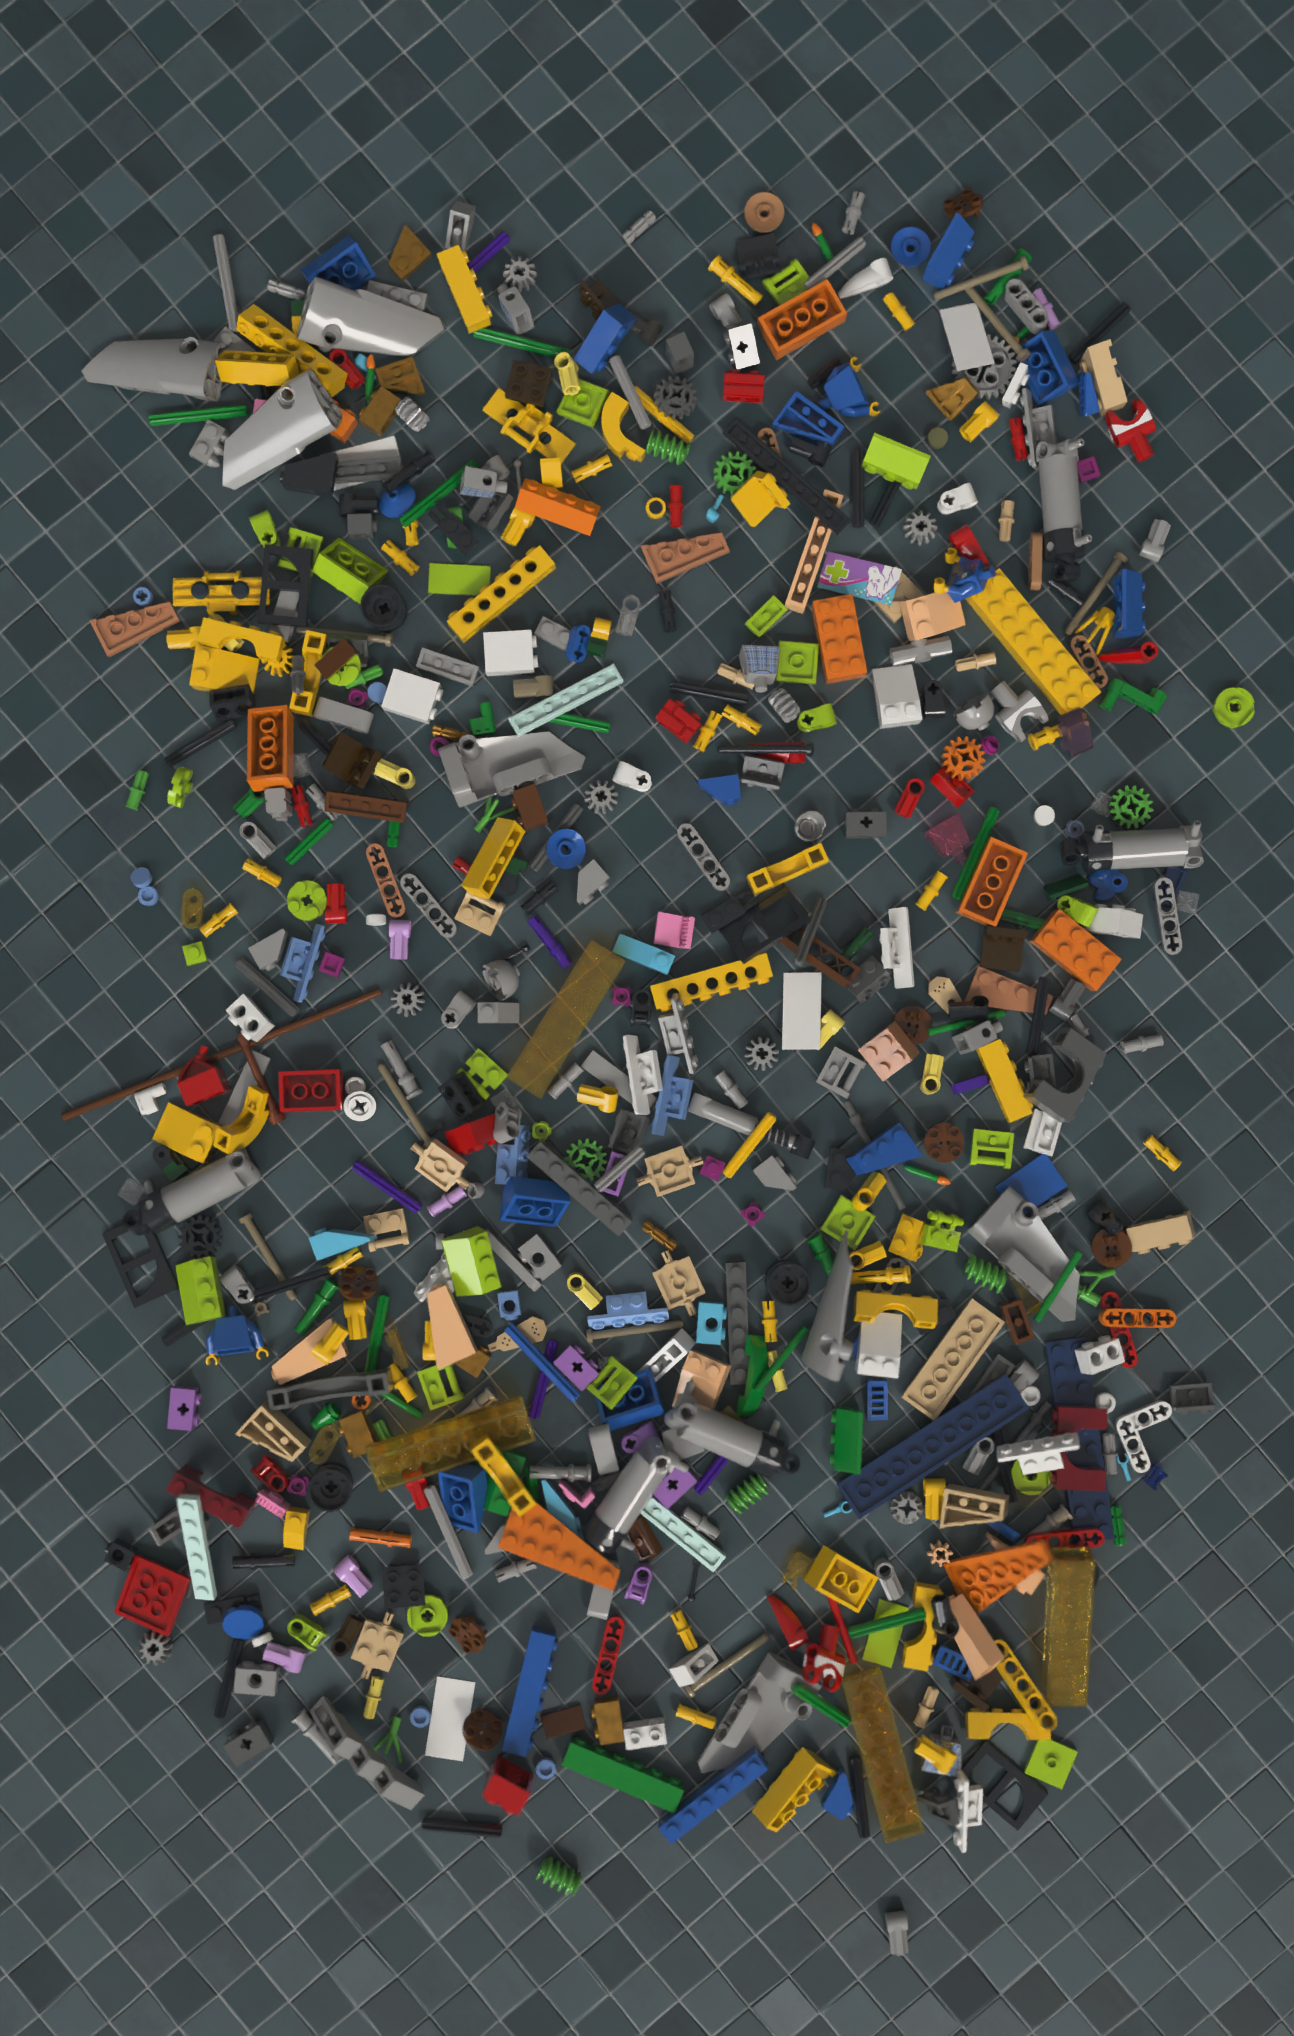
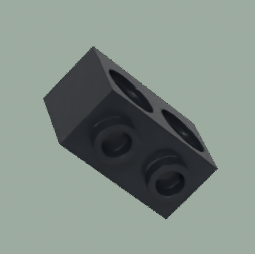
[209,684,256,721]
[438,1071,485,1121]

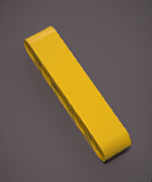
[994,1640,1057,1731]

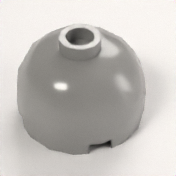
[953,693,994,731]
[482,960,520,1001]

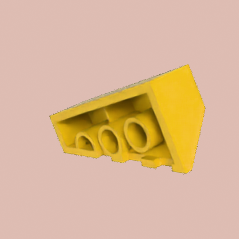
[752,1747,838,1832]

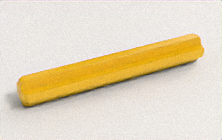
[634,386,694,444]
[723,1112,776,1178]

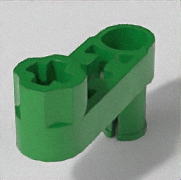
[1099,678,1167,714]

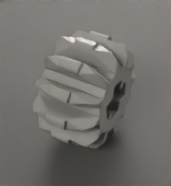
[503,256,537,293]
[395,397,429,432]
[903,510,938,546]
[768,688,801,723]
[584,780,618,814]
[391,983,425,1017]
[744,1037,779,1071]
[137,1631,173,1666]

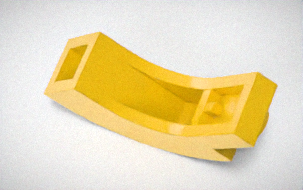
[601,392,645,462]
[213,1085,270,1154]

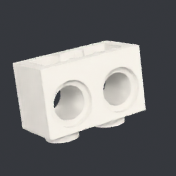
[226,994,275,1042]
[1075,1335,1125,1375]
[623,1717,667,1750]

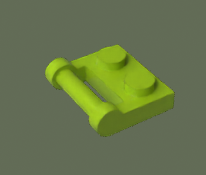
[762,259,809,306]
[278,527,324,577]
[969,1129,1014,1169]
[585,1356,637,1410]
[417,1363,465,1411]

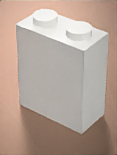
[483,630,538,676]
[381,669,443,724]

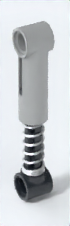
[687,1092,816,1160]

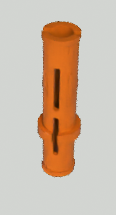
[349,1527,412,1548]

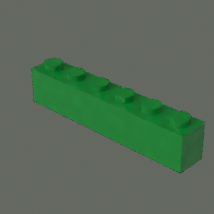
[561,1737,684,1813]

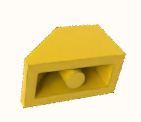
[540,457,563,492]
[283,1506,310,1550]

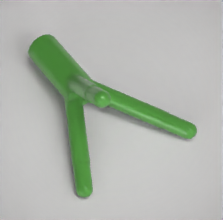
[474,797,516,833]
[1078,1268,1116,1295]
[373,1716,403,1763]

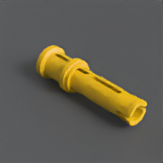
[708,255,763,306]
[1027,713,1089,751]
[850,1265,911,1285]

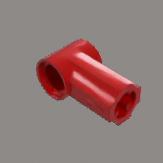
[329,349,365,390]
[893,778,925,819]
[325,884,348,924]
[402,1466,430,1510]

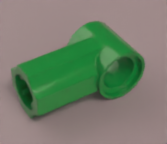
[233,787,266,820]

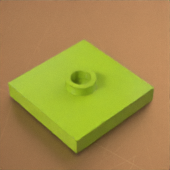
[556,379,610,428]
[776,640,819,685]
[820,1195,876,1250]
[1024,1739,1078,1789]

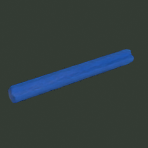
[504,1323,580,1402]

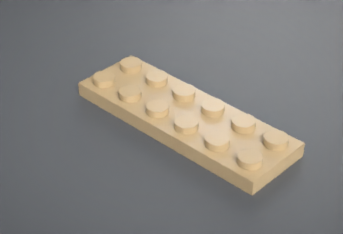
[901,1298,1005,1420]

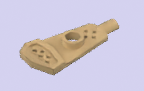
[928,976,972,1029]
[488,1316,547,1352]

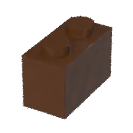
[510,784,549,832]
[998,1297,1035,1345]

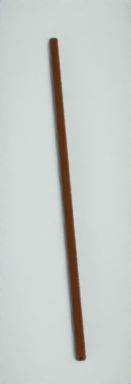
[61,988,382,1121]

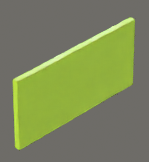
[428,563,491,596]
[862,1599,909,1668]

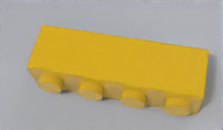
[437,245,492,334]
[215,350,300,386]
[461,817,526,899]
[976,1039,1033,1123]

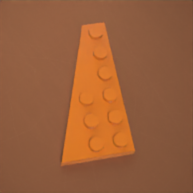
[498,1501,621,1591]
[943,1540,1053,1614]

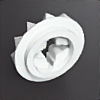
[344,1090,376,1121]

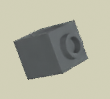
[347,514,378,539]

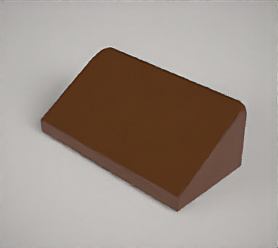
[315,638,358,680]
[627,1515,663,1562]
[541,1704,586,1739]

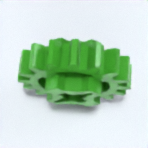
[713,451,756,496]
[1108,785,1153,829]
[564,1138,608,1182]

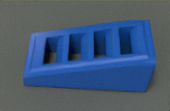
[1079,372,1100,417]
[866,1379,888,1421]
[932,1644,972,1682]

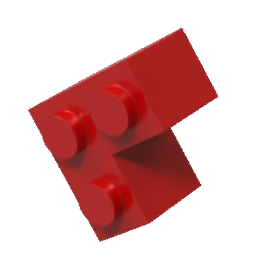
[444,1114,498,1156]

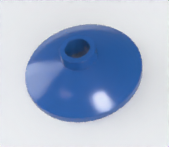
[891,227,931,267]
[378,483,416,518]
[546,829,586,869]

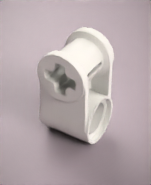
[937,483,978,515]
[612,761,652,792]

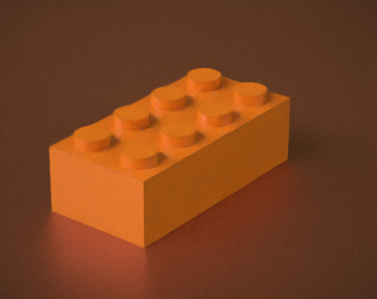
[757,279,847,360]
[811,594,867,684]
[247,705,294,792]
[956,837,1028,927]
[1029,909,1122,991]

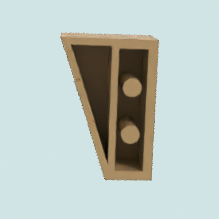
[1079,339,1127,416]
[1126,1210,1195,1254]
[235,1400,312,1462]
[940,1484,1010,1528]

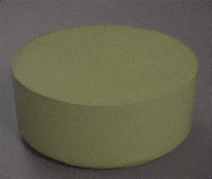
[927,427,948,449]

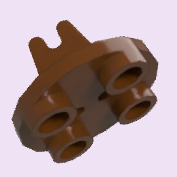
[943,188,984,218]
[893,1006,933,1045]
[924,1123,965,1163]
[1092,1229,1132,1268]
[338,1266,379,1301]
[448,1613,488,1654]
[462,1708,503,1751]

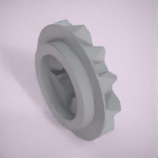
[890,1491,923,1525]

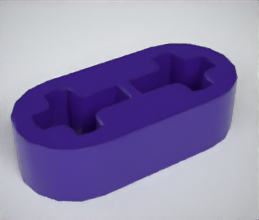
[951,1074,990,1095]

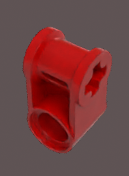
[250,1454,290,1493]

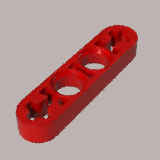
[1100,1291,1138,1368]
[1024,1527,1105,1552]
[592,1614,625,1695]

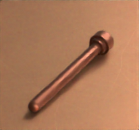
[237,1033,286,1125]

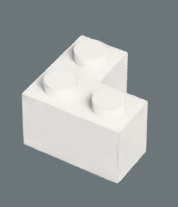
[1084,904,1143,938]

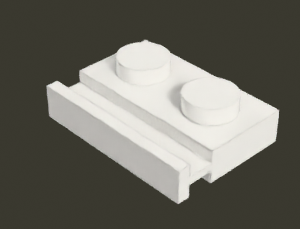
[1002,362,1030,409]
[1023,1109,1062,1156]

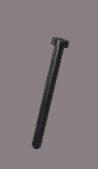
[718,742,814,756]

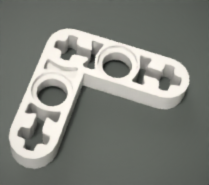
[1114,1400,1172,1473]

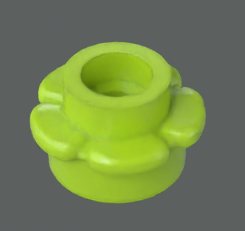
[532,1121,551,1140]

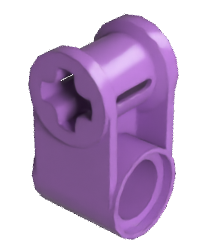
[620,1421,660,1453]
[624,1562,652,1604]

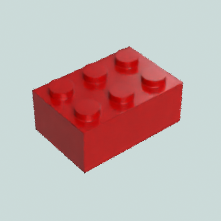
[279,1069,344,1112]
[482,1755,534,1816]

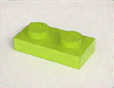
[745,595,788,638]

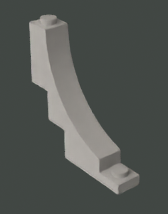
[309,1696,425,1810]

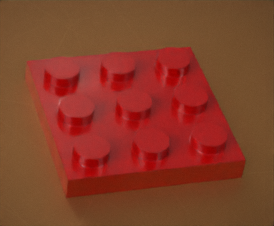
[114,1554,191,1637]

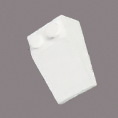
[872,664,922,729]
[855,1312,902,1378]

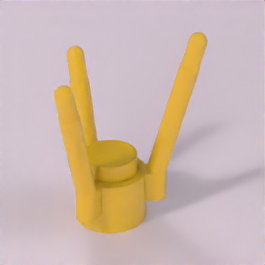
[1075,607,1116,655]

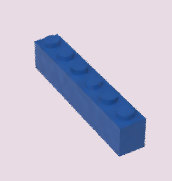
[502,1626,559,1757]
[658,1746,768,1844]

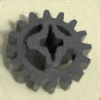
[653,376,697,420]

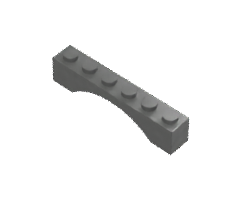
[527,1138,633,1237]
[267,1368,394,1411]

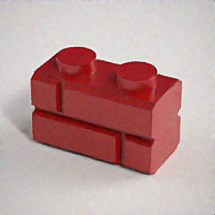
[723,369,765,403]
[655,699,702,744]

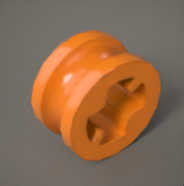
[352,1396,371,1410]

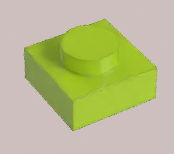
[182,941,208,966]

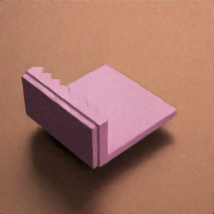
[653,912,695,949]
[559,1479,595,1509]
[255,1487,291,1519]

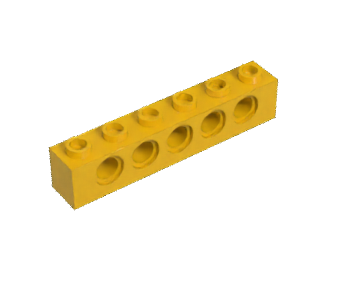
[236,304,348,398]
[447,545,556,644]
[650,953,773,1012]

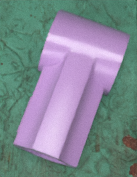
[389,920,411,960]
[333,1554,374,1597]
[262,1641,307,1673]

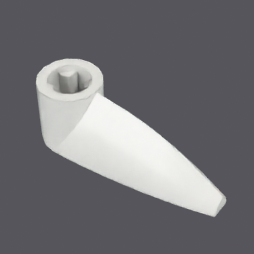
[838,258,893,299]

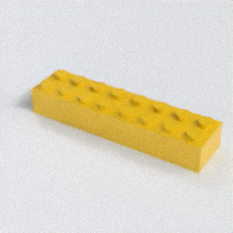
[966,568,1101,721]

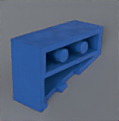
[574,304,638,374]
[772,391,845,447]
[846,1122,923,1175]

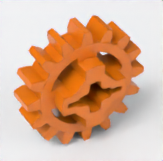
[941,736,986,781]

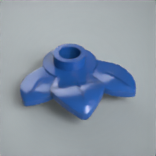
[1087,869,1128,901]

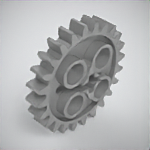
[952,334,1017,401]

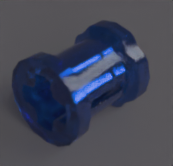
[1141,1464,1168,1491]

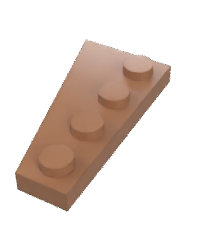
[641,533,730,584]
[89,602,180,657]
[964,966,1053,1015]

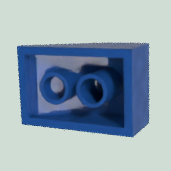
[438,1459,487,1533]

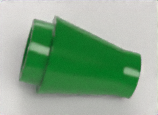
[310,1402,341,1430]

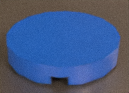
[222,1605,264,1640]

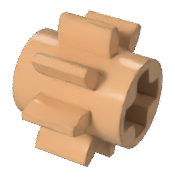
[926,1539,953,1567]

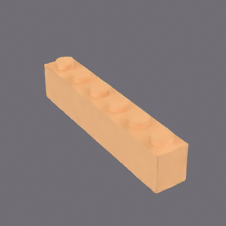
[785,489,844,614]

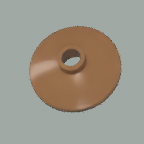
[744,192,784,232]

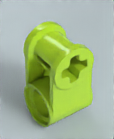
[249,510,281,547]
[797,703,837,732]
[1057,895,1099,927]
[288,1614,328,1651]

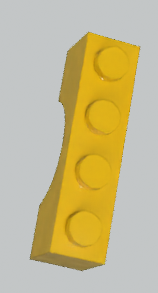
[198,616,285,664]
[289,630,328,717]
[746,843,829,896]
[853,1290,938,1329]
[470,1433,536,1517]
[901,1582,944,1671]
[965,1708,1051,1740]

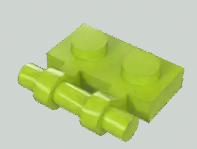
[456,1048,508,1100]
[920,1210,964,1252]

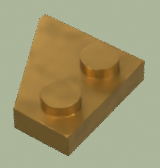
[388,225,432,282]
[375,356,426,395]
[925,377,980,421]

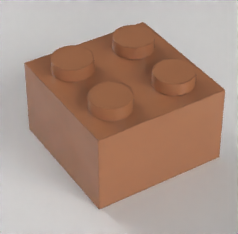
[858,1021,920,1081]

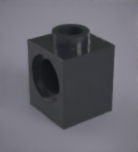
[104,1538,139,1572]

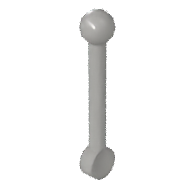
[514,460,521,495]

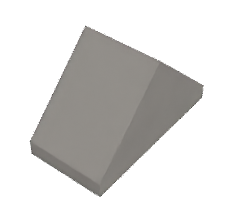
[148,1509,183,1546]

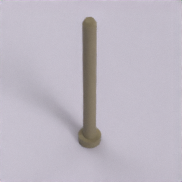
[934,255,1029,300]
[965,287,1030,362]
[1064,552,1128,636]
[296,627,393,647]
[378,1063,435,1149]
[239,1213,297,1300]
[586,1320,683,1343]
[684,1633,769,1698]

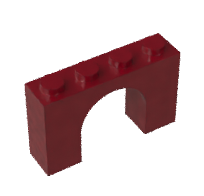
[1049,1404,1108,1491]
[166,1464,257,1528]

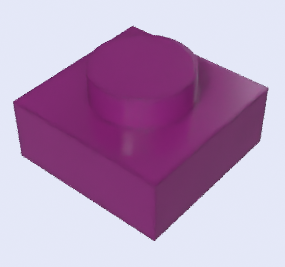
[1077,456,1100,483]
[319,952,346,978]
[699,1155,726,1182]

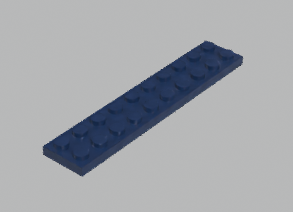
[1044,1336,1115,1544]
[836,1373,1030,1519]

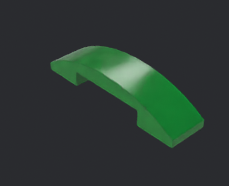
[736,1335,768,1416]

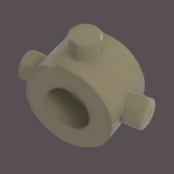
[253,1299,270,1316]

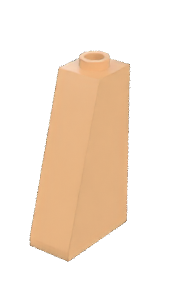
[427,1283,478,1370]
[271,1316,349,1385]
[949,1593,1005,1680]

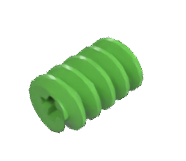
[646,430,691,466]
[962,1254,1008,1294]
[724,1473,769,1514]
[535,1857,582,1897]

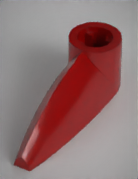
[948,524,990,567]
[1097,642,1158,664]
[748,742,806,764]
[767,1595,810,1650]

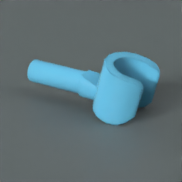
[355,354,377,381]
[706,495,724,523]
[1116,1453,1131,1481]
[823,1500,852,1518]

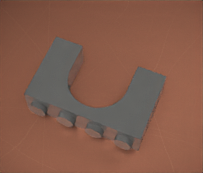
[1023,1028,1107,1123]

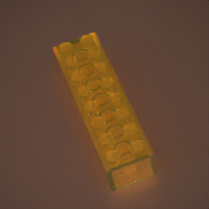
[506,940,626,1099]
[366,1395,536,1492]
[1042,1548,1095,1707]
[842,1666,925,1843]

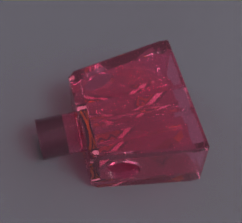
[923,813,970,864]

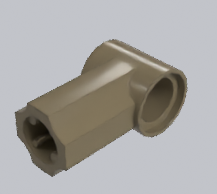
[513,675,553,699]

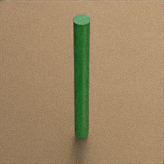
[927,1009,1006,1036]
[1033,1250,1083,1323]
[753,1326,808,1394]
[353,1369,423,1419]

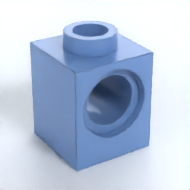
[497,1289,522,1320]

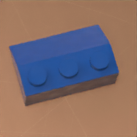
[922,213,975,290]
[301,235,376,291]
[1013,330,1080,406]
[1114,569,1145,638]
[499,1176,571,1227]
[596,1368,665,1431]

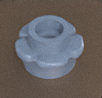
[1065,820,1085,839]

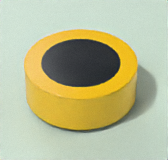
[646,498,666,519]

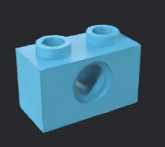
[696,1301,727,1345]

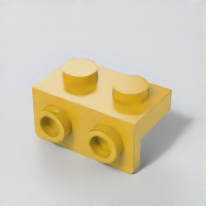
[888,1214,930,1262]

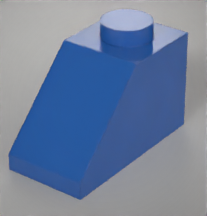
[698,774,741,806]
[820,1767,854,1821]

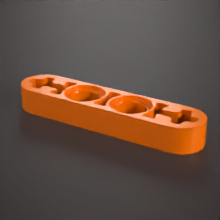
[1099,1308,1176,1328]

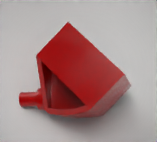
[177,1045,232,1106]

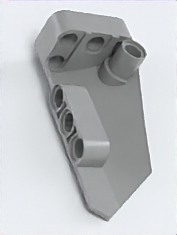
[297,276,444,357]
[82,337,226,401]
[223,369,342,490]
[438,731,586,808]
[967,1186,1080,1322]
[801,1230,854,1381]
[698,1651,823,1774]

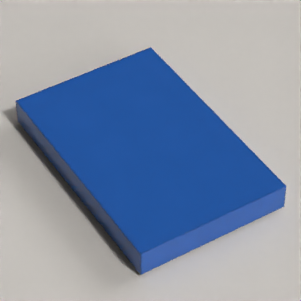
[994,1154,1067,1216]

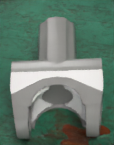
[990,681,1048,742]

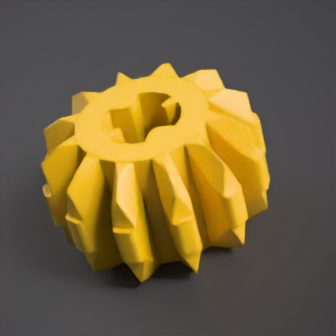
[261,644,294,677]

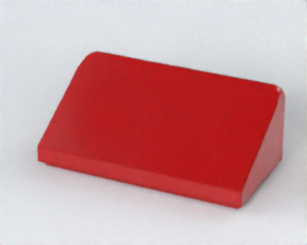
[930,766,975,808]

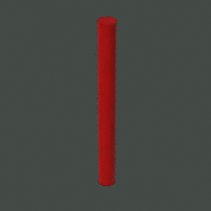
[827,1596,858,1664]

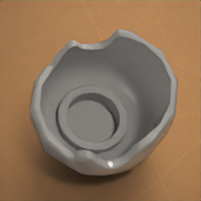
[794,810,826,842]

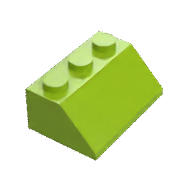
[861,433,931,489]
[312,537,388,604]
[441,1226,501,1297]
[175,1256,226,1325]

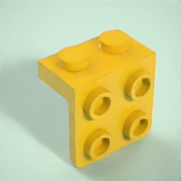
[731,471,790,527]

